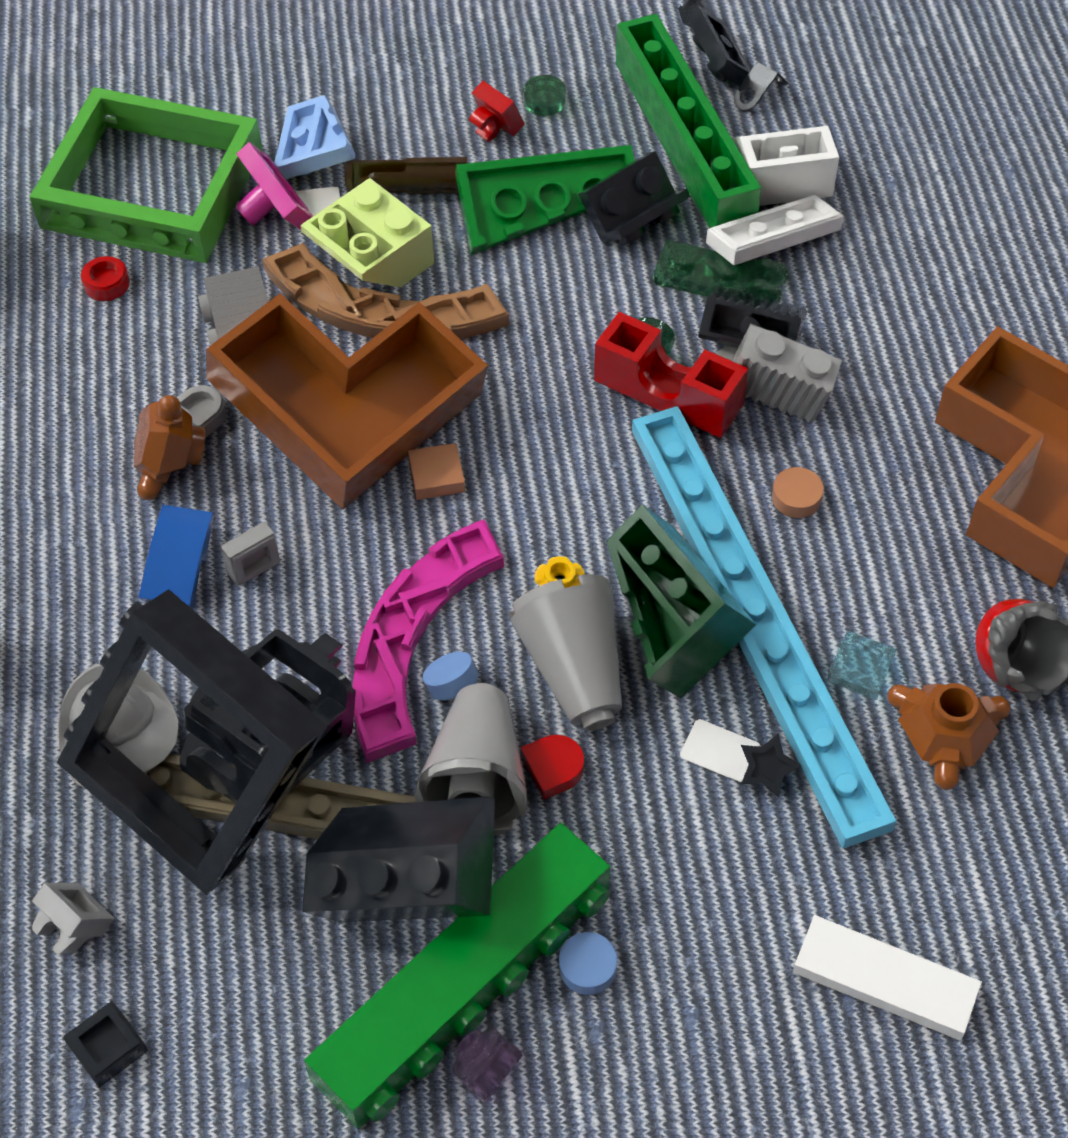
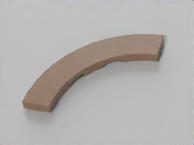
[262,243,509,339]

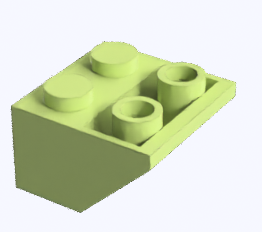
[300,178,434,287]

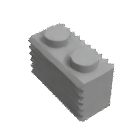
[198,266,268,346]
[733,323,842,423]

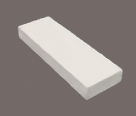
[706,195,844,265]
[793,915,982,1041]

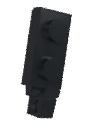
[678,0,751,86]

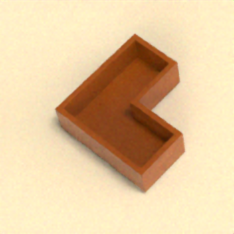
[206,293,488,510]
[935,326,1068,588]

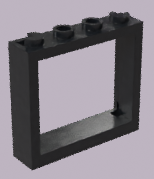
[57,589,328,895]

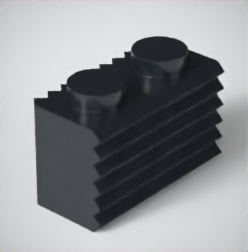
[698,285,807,348]

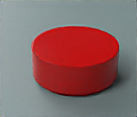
[81,256,130,301]

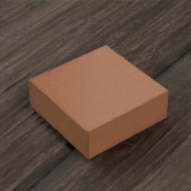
[408,443,465,500]

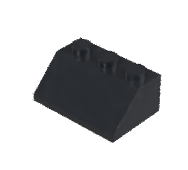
[302,796,495,922]

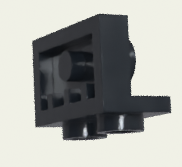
[578,151,691,245]

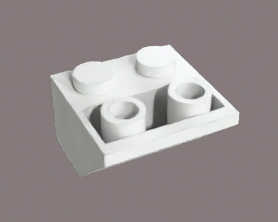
[732,126,839,206]

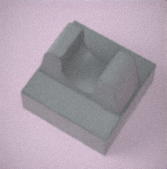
[32,883,115,954]

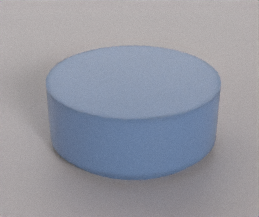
[423,651,479,700]
[559,932,617,995]

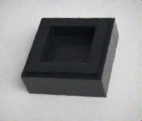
[62,1000,148,1088]

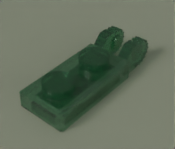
[653,239,790,302]

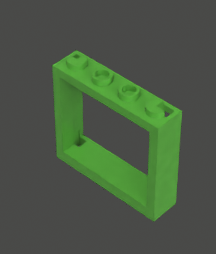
[29,87,263,263]

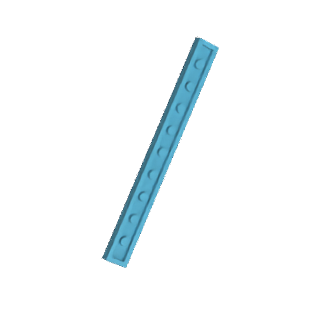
[632,406,896,849]

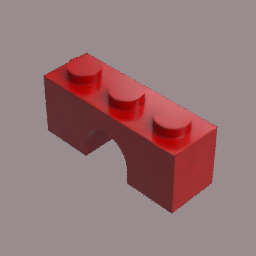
[594,312,748,438]

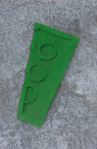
[455,145,634,255]

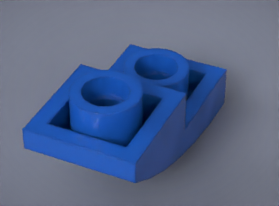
[138,505,214,609]

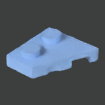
[274,95,355,179]

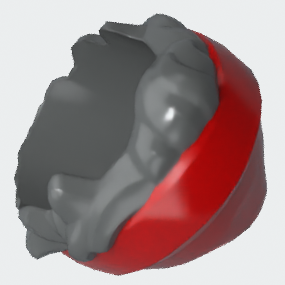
[975,599,1068,701]

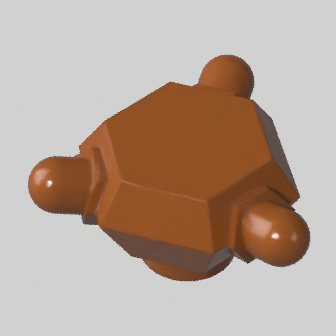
[134,395,205,501]
[887,683,1011,790]

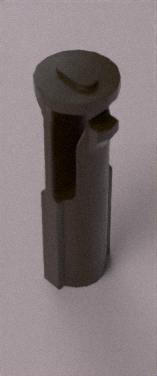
[345,157,468,194]

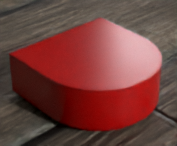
[520,735,584,800]

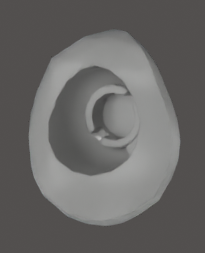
[58,663,178,787]

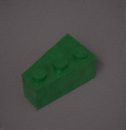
[606,504,756,698]

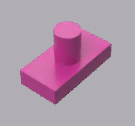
[236,142,313,230]

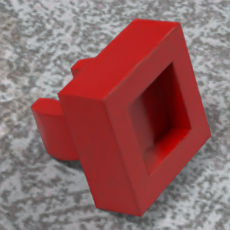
[468,80,525,142]

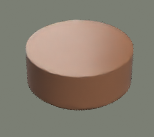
[772,467,824,518]

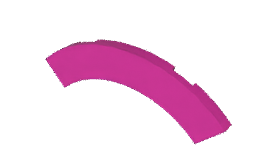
[353,519,504,763]

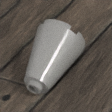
[509,574,622,731]
[414,683,528,836]

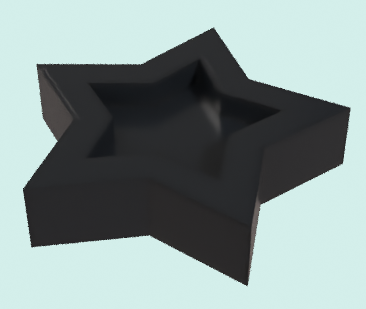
[740,733,802,798]

